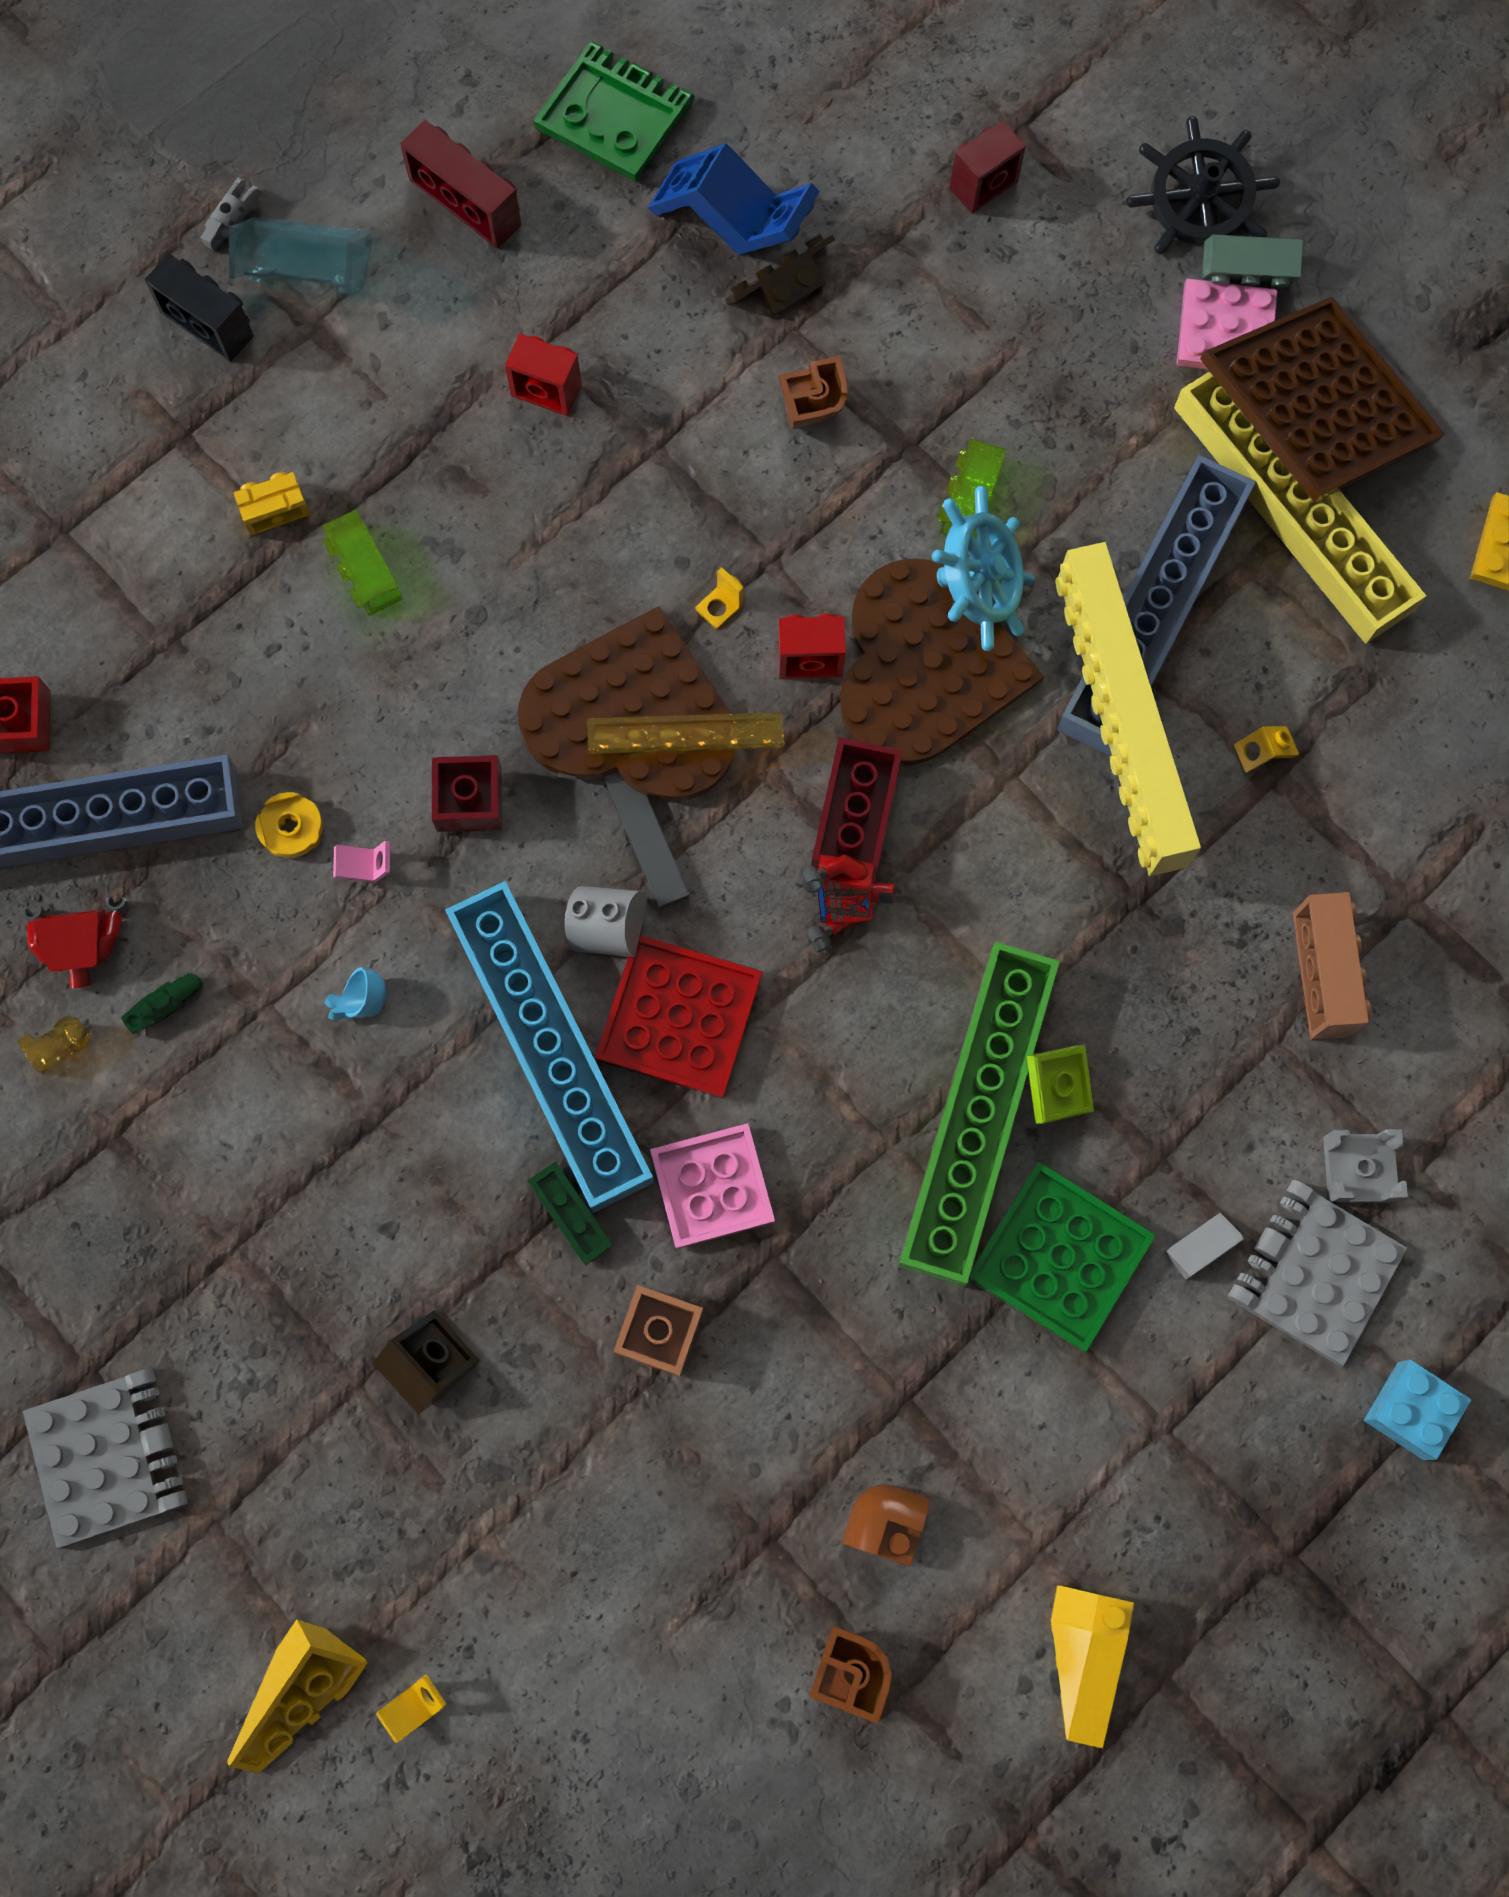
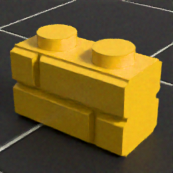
[233,472,310,536]

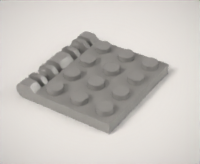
[1227,1180,1407,1367]
[23,1368,189,1549]

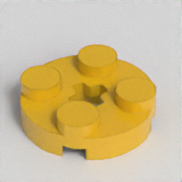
[255,792,323,858]

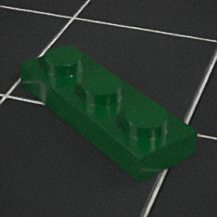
[527,1162,614,1266]

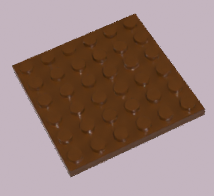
[1200,296,1445,503]

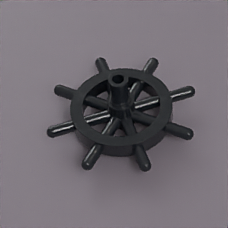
[1126,116,1280,254]

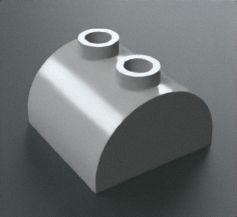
[565,886,648,957]

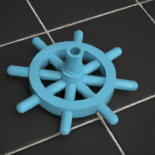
[932,486,1035,652]

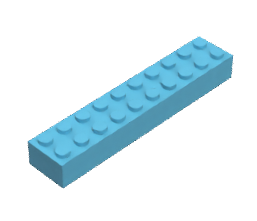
[445,881,654,1213]

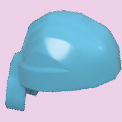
[324,967,387,1020]

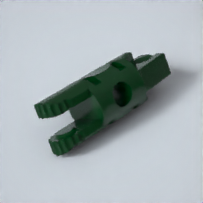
[121,973,203,1034]

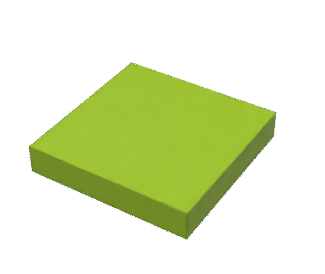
[1027,1045,1094,1124]

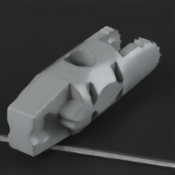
[201,177,262,251]

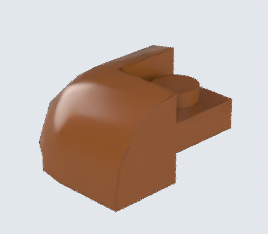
[779,356,848,429]
[841,1484,930,1567]
[809,1626,892,1724]

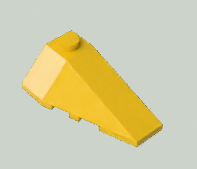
[1050,1585,1134,1748]
[227,1619,367,1774]

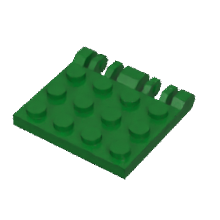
[533,41,695,182]

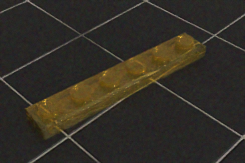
[587,712,784,754]

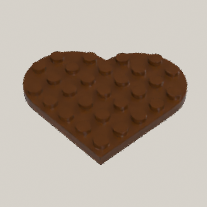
[840,558,1045,765]
[518,606,736,801]

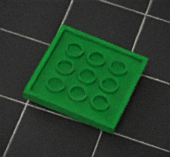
[969,1161,1156,1353]

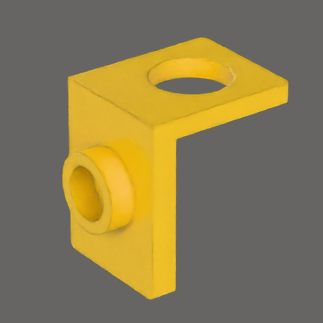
[695,567,744,630]
[1234,726,1299,773]
[376,1674,447,1743]

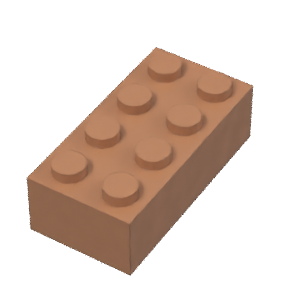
[1293,892,1371,1040]

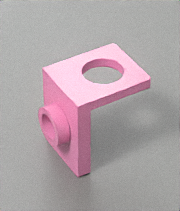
[333,841,390,883]

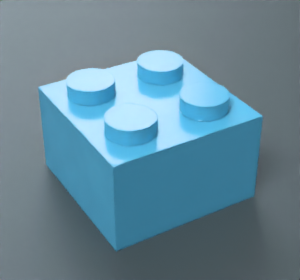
[1363,1360,1471,1460]

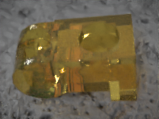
[17,1016,90,1074]

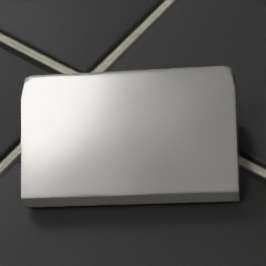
[1165,1213,1244,1279]

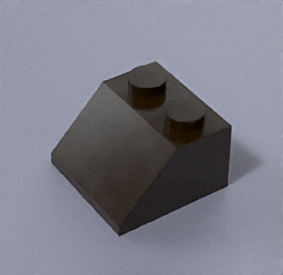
[373,1310,480,1415]

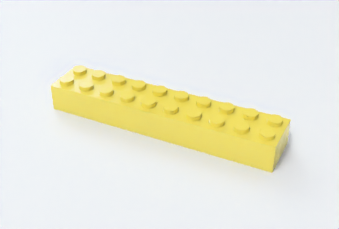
[1174,371,1426,644]
[1055,542,1201,877]

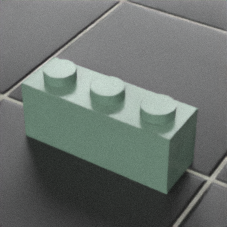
[1202,235,1303,288]

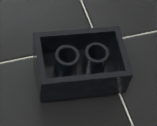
[144,253,254,362]

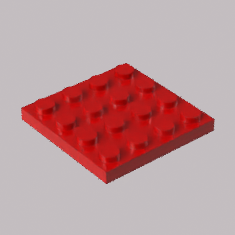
[595,935,762,1099]

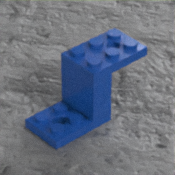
[647,143,820,255]

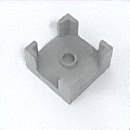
[1323,1129,1408,1204]

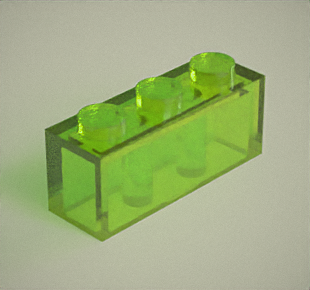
[937,438,1006,540]
[321,510,403,616]

